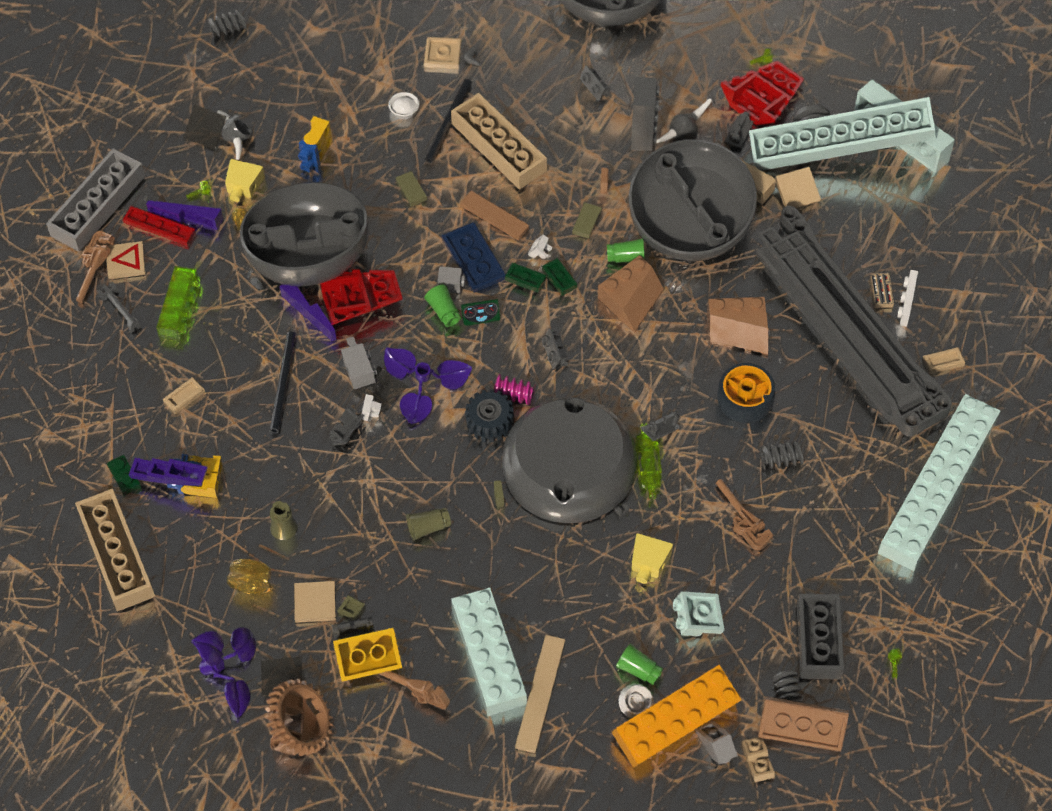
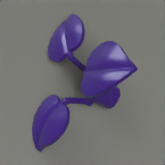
[384,347,472,424]
[191,627,256,718]

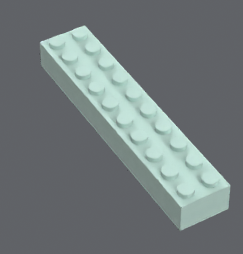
[749,97,936,171]
[878,394,1001,571]

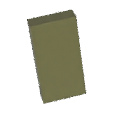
[395,171,427,207]
[572,202,602,239]

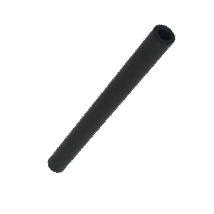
[425,79,472,164]
[270,331,296,433]

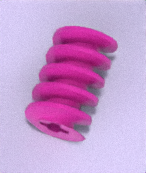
[494,374,536,406]

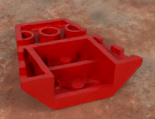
[720,60,804,126]
[320,269,402,325]

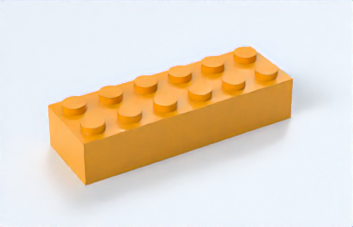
[612,665,741,768]

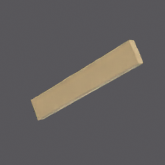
[515,635,565,754]

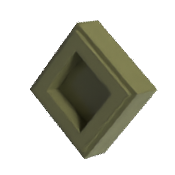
[493,480,504,507]
[337,595,366,621]

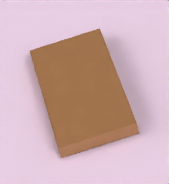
[758,696,849,752]

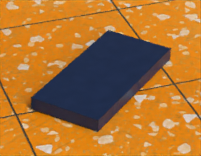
[441,222,506,293]

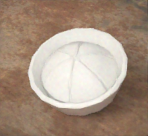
[389,92,419,119]
[619,684,654,718]

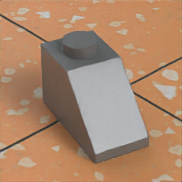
[695,721,738,765]

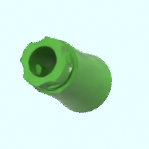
[607,238,645,263]
[424,285,461,327]
[616,643,663,685]

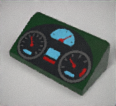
[461,299,500,326]

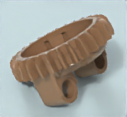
[265,679,333,756]

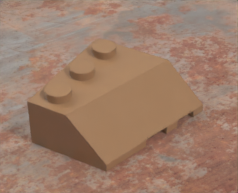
[707,297,768,356]

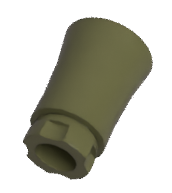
[270,501,298,540]
[406,508,451,541]

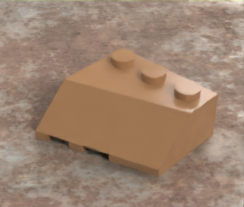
[598,255,664,333]

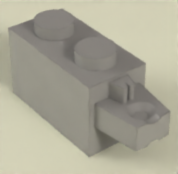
[341,336,377,389]

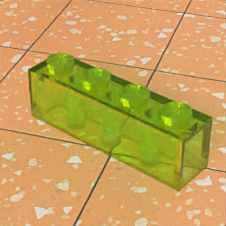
[156,266,201,341]

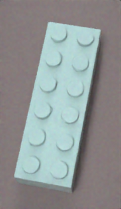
[854,80,955,174]
[451,588,527,717]

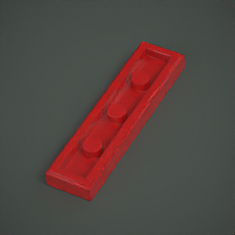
[122,206,196,246]

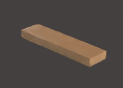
[460,191,529,241]

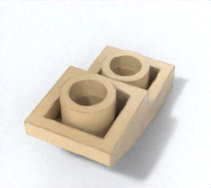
[742,737,775,782]

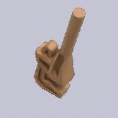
[76,231,115,303]
[716,479,773,550]
[378,671,450,709]

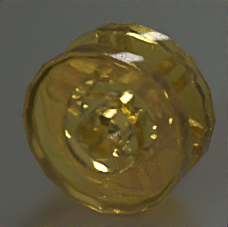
[226,559,272,594]

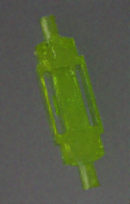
[635,423,662,499]

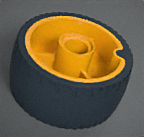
[717,363,775,424]

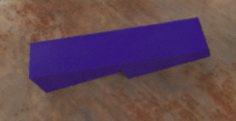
[146,200,223,230]
[280,285,336,342]

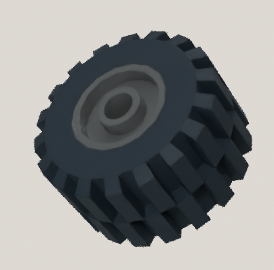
[465,389,514,443]

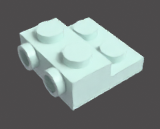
[673,591,725,636]

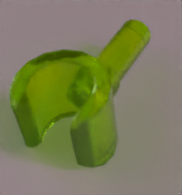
[749,48,774,65]
[186,181,210,199]
[888,648,902,678]

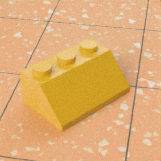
[333,628,402,682]

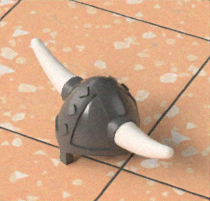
[656,99,712,143]
[217,110,253,160]

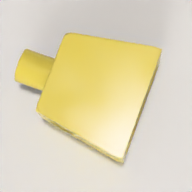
[225,159,265,202]
[631,533,673,584]

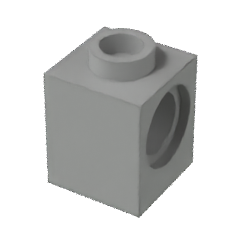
[437,267,465,294]

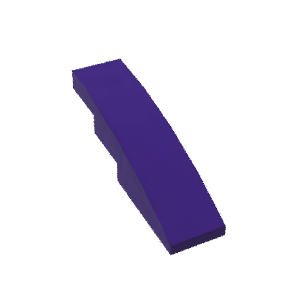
[129,458,208,486]

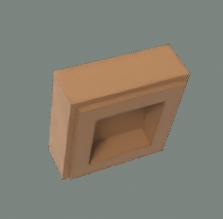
[600,168,608,193]

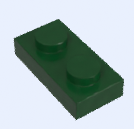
[542,258,577,296]
[505,263,546,293]
[106,455,141,496]

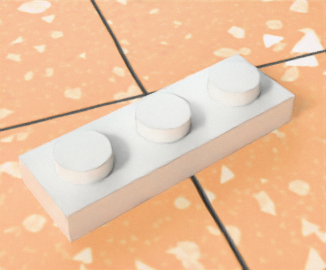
[897,270,918,327]

